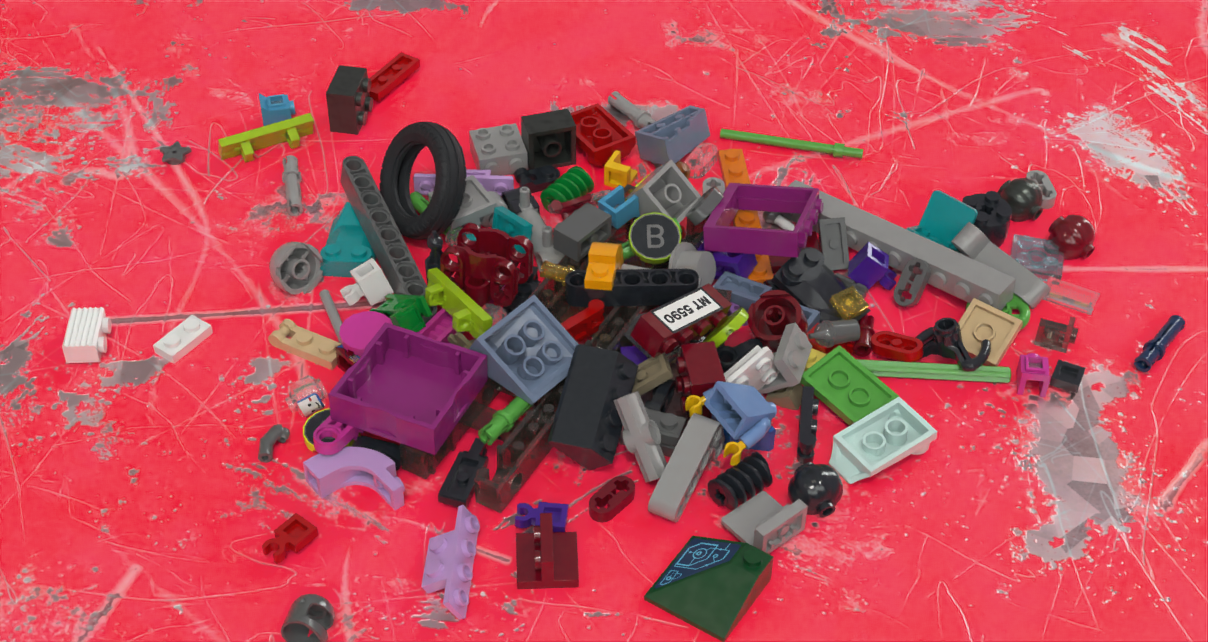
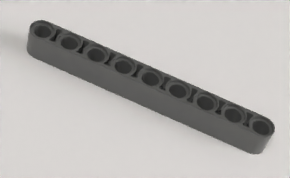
[340,156,437,324]

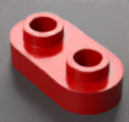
[871,331,923,362]

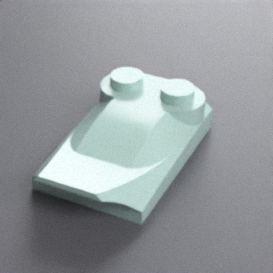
[829,397,938,484]

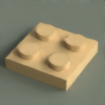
[958,298,1023,366]

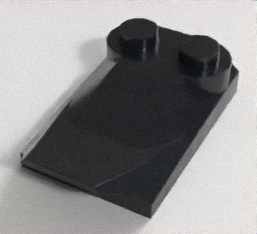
[771,247,871,326]

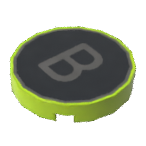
[628,212,681,264]

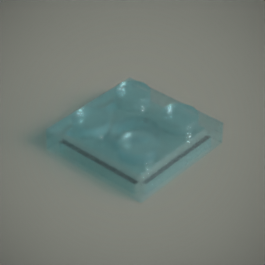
[1010,234,1064,284]

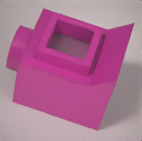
[1016,353,1051,397]

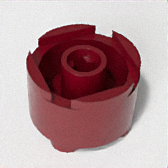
[747,290,808,353]

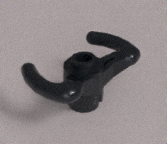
[915,318,991,372]

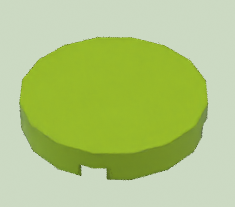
[703,307,749,348]

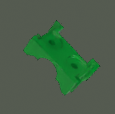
[369,294,432,332]

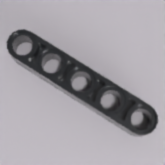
[565,268,699,307]

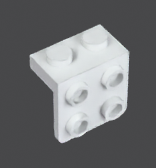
[724,345,780,390]

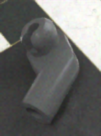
[258,424,290,463]

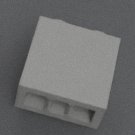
[469,123,528,176]

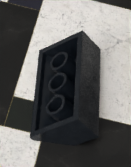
[547,344,639,470]

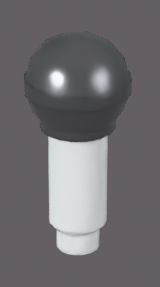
[763,211,795,231]

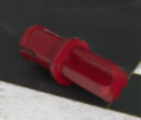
[853,315,875,357]

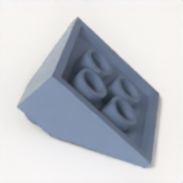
[469,295,579,405]

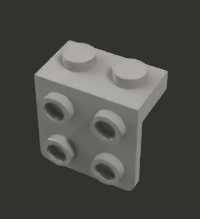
[758,322,812,394]

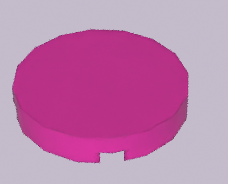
[339,311,393,356]

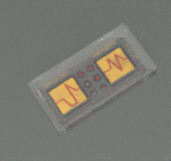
[1043,276,1100,315]

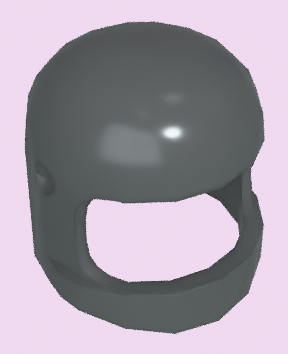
[281,594,335,642]

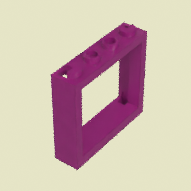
[703,183,824,258]

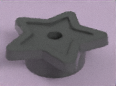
[160,141,192,165]

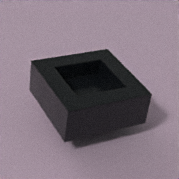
[1050,359,1086,393]

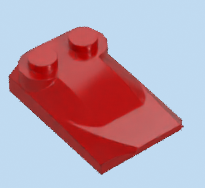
[570,103,636,167]

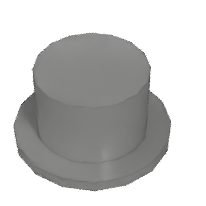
[668,242,716,287]

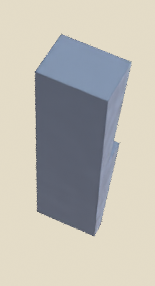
[713,271,820,332]

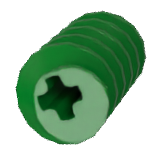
[540,166,594,212]

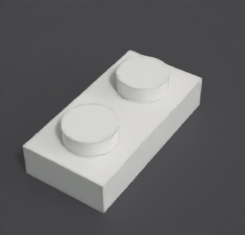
[153,315,213,364]

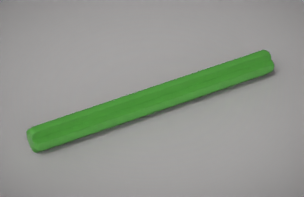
[856,359,1011,383]

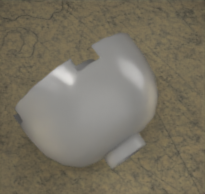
[269,241,323,295]

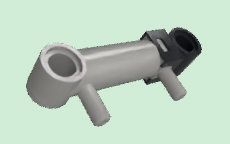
[501,186,569,277]

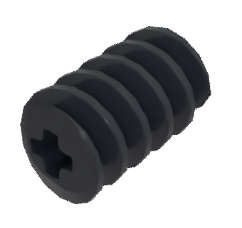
[708,452,773,510]

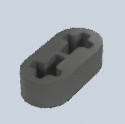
[686,186,724,226]
[893,258,931,308]

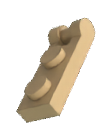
[268,319,341,370]

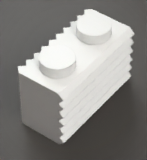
[62,307,112,363]

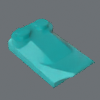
[320,202,377,278]

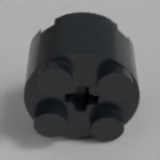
[962,191,1012,247]

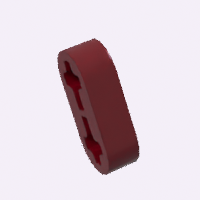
[589,476,635,523]

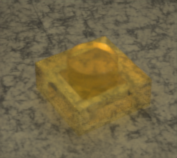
[829,286,869,320]

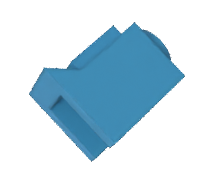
[259,93,296,126]
[598,185,640,229]

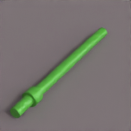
[720,128,864,159]

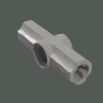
[614,391,667,482]

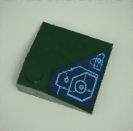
[644,536,774,642]

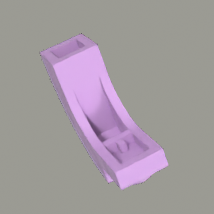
[303,447,405,511]

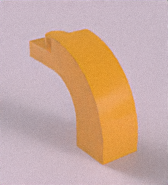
[584,242,624,291]

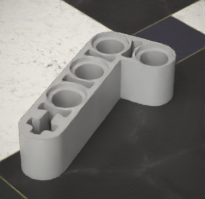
[951,222,1051,310]
[648,413,725,523]

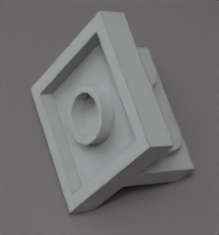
[428,175,497,234]

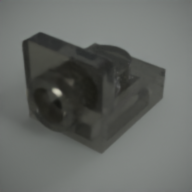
[1034,316,1079,353]

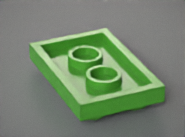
[800,345,900,426]

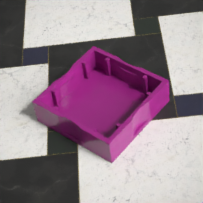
[328,322,488,455]

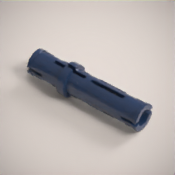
[1134,315,1185,372]

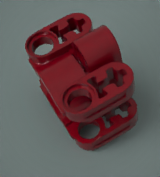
[440,223,534,307]

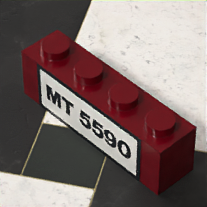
[630,283,732,358]

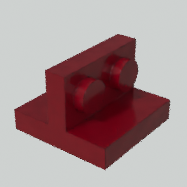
[516,513,579,589]

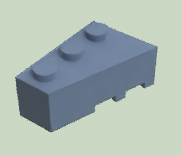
[635,105,710,165]

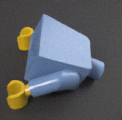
[685,381,777,465]

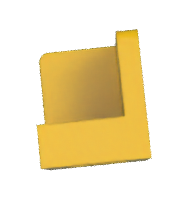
[604,150,638,191]

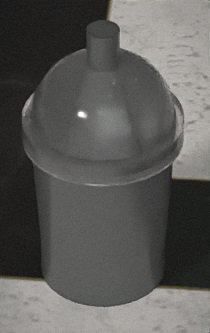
[808,319,860,348]

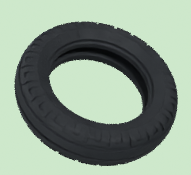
[379,122,467,240]

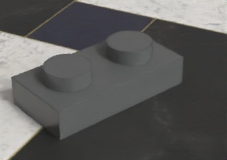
[817,217,849,271]

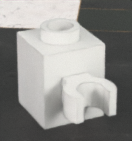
[340,258,394,306]

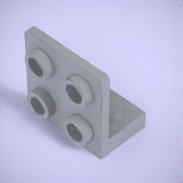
[721,491,808,554]

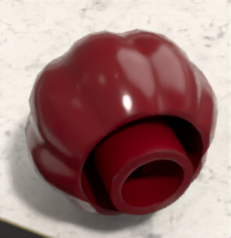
[1048,214,1096,260]

